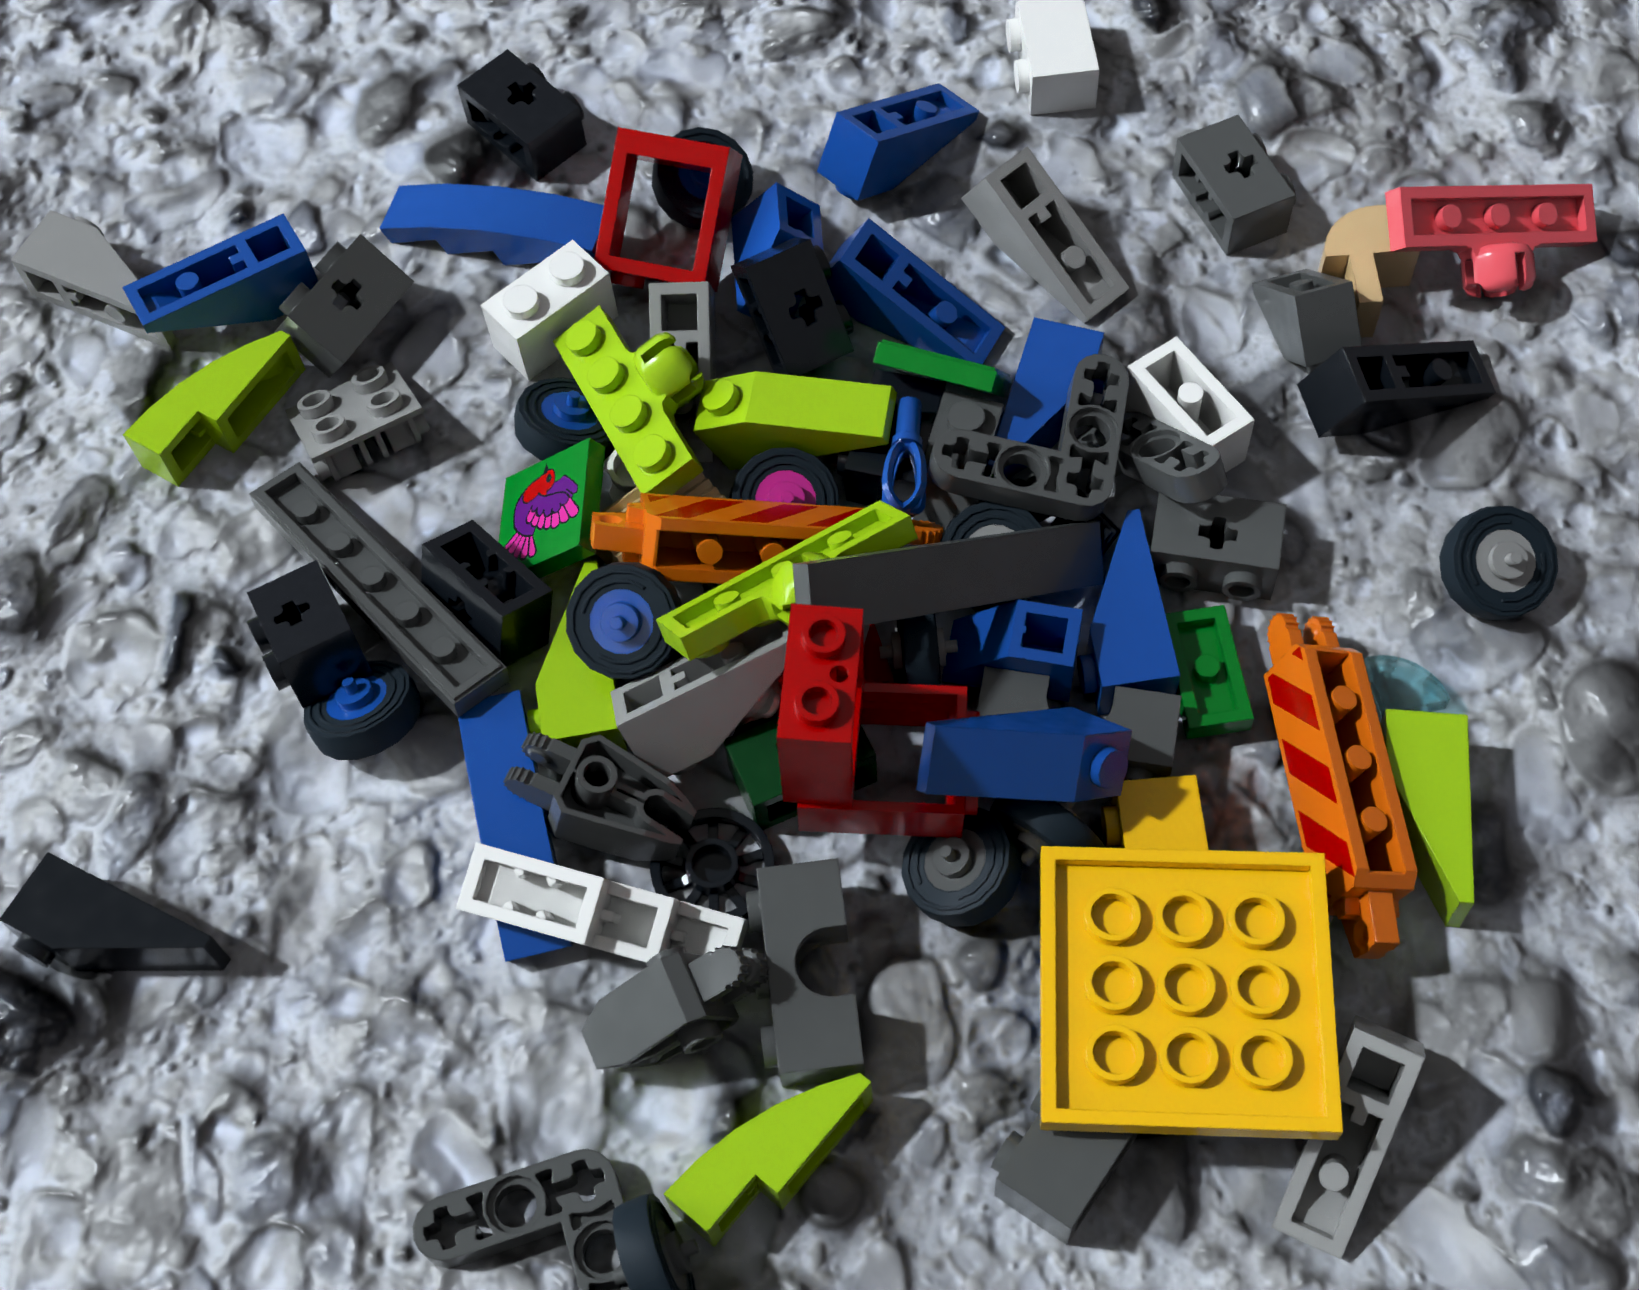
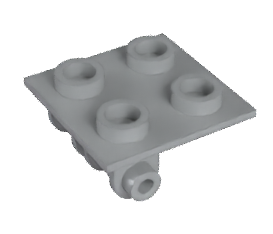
[285,361,430,482]

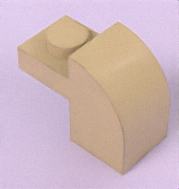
[1318,205,1420,338]

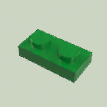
[1165,605,1254,739]

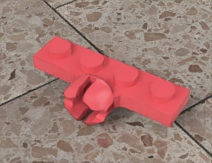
[1385,184,1597,298]

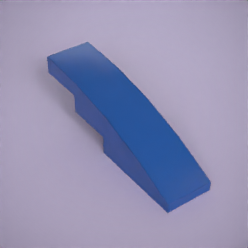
[379,184,604,266]
[458,690,574,962]

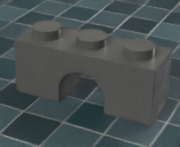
[977,666,1182,781]
[746,858,865,1087]

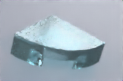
[1364,655,1450,718]

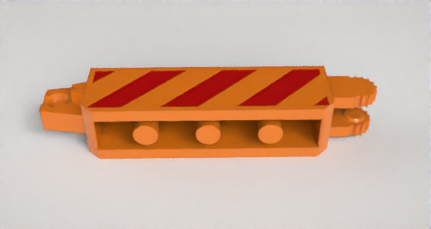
[590,493,943,584]
[1263,613,1418,959]

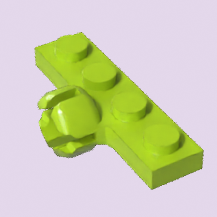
[553,305,706,495]
[656,500,918,661]

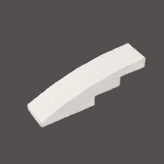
[456,842,749,963]

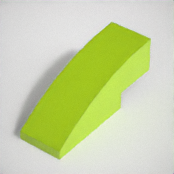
[123,330,306,487]
[664,1073,873,1247]

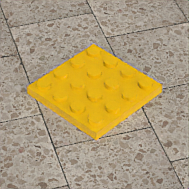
[1040,846,1343,1140]

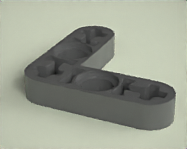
[928,354,1129,522]
[1007,412,1228,522]
[413,1149,630,1290]

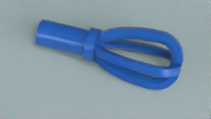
[881,396,927,517]

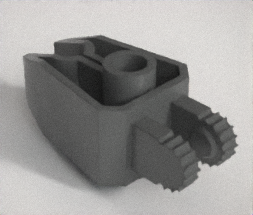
[503,732,697,861]
[581,945,770,1070]

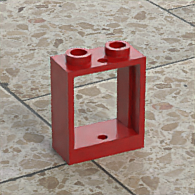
[594,127,743,292]
[776,603,864,807]
[797,682,980,838]

